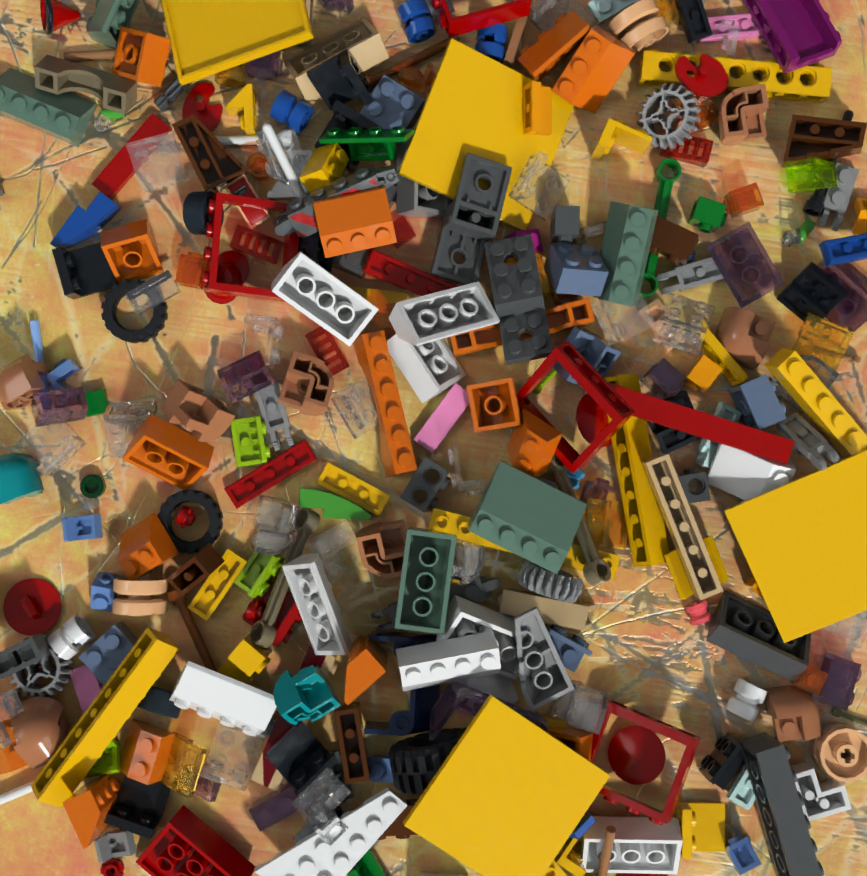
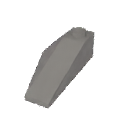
[514,607,574,711]

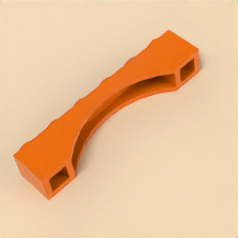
[449,298,595,358]
[354,330,418,477]

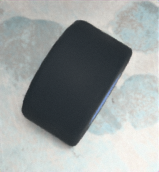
[183,191,224,235]
[137,686,181,719]

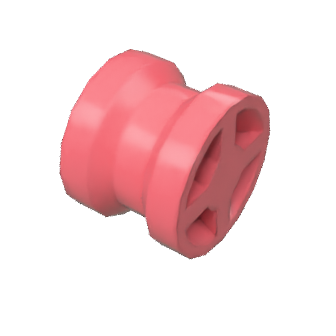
[684,599,714,626]

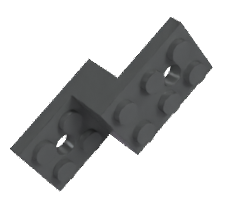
[429,153,512,285]
[484,234,553,365]

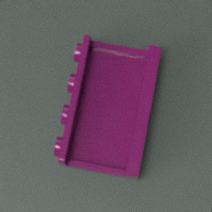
[743,0,842,74]

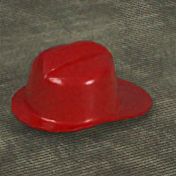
[204,250,249,304]

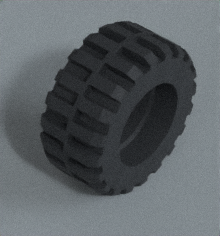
[388,728,467,795]

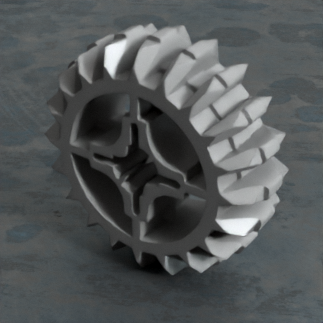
[637,83,701,150]
[518,561,584,603]
[9,634,73,698]

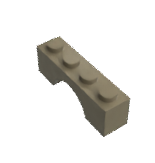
[35,55,137,115]

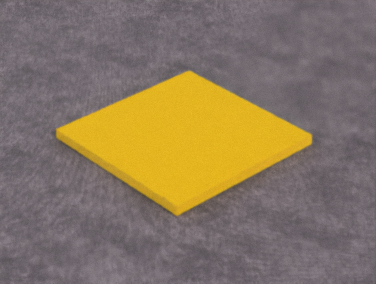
[161,0,314,86]
[397,39,574,231]
[724,451,867,643]
[403,694,610,876]

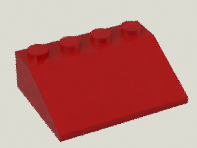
[136,805,256,876]

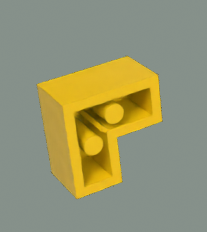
[299,143,349,194]
[217,634,272,685]

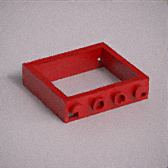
[431,0,532,38]
[201,192,299,302]
[516,341,635,473]
[590,699,701,825]

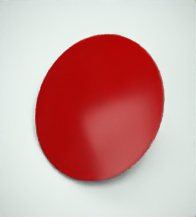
[576,393,612,447]
[3,578,62,636]
[608,725,666,785]

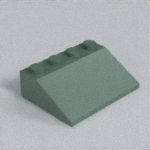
[467,460,587,574]

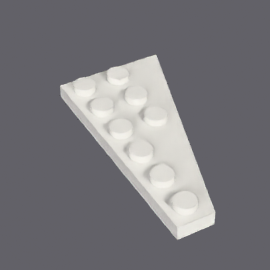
[254,787,408,876]

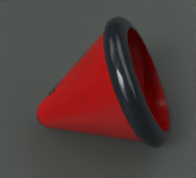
[40,0,81,35]

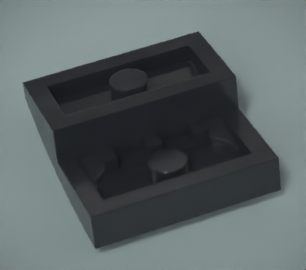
[776,261,848,328]
[647,390,700,454]

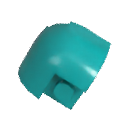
[0,452,44,504]
[273,665,341,725]

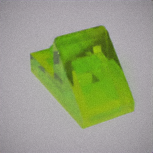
[786,157,838,194]

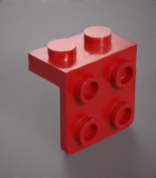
[242,581,302,647]

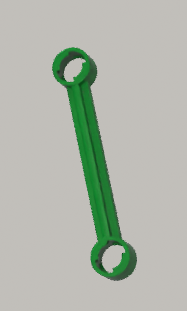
[639,158,681,298]

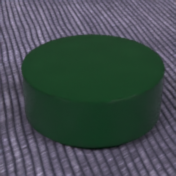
[80,475,106,498]

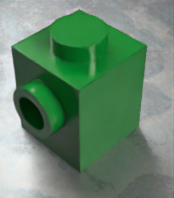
[687,196,728,233]

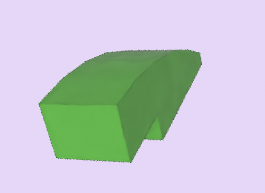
[299,488,372,520]

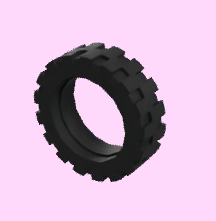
[101,279,168,343]
[157,490,223,554]

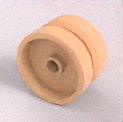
[608,0,669,55]
[112,577,168,616]
[809,722,867,782]

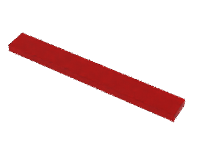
[598,382,794,464]

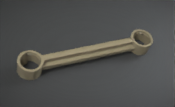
[547,454,611,586]
[249,508,320,648]

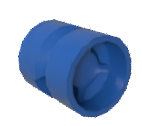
[397,0,436,44]
[475,24,508,64]
[270,90,314,133]

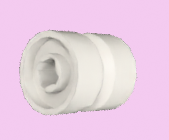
[48,615,95,660]
[725,678,768,722]

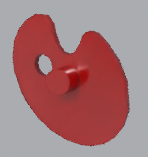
[675,54,729,97]
[182,83,223,133]

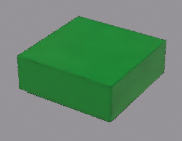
[81,389,110,417]

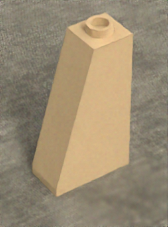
[497,588,595,631]

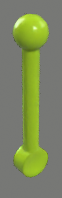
[533,369,557,394]

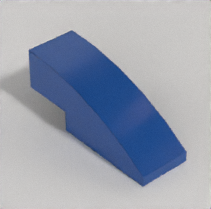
[50,192,121,249]

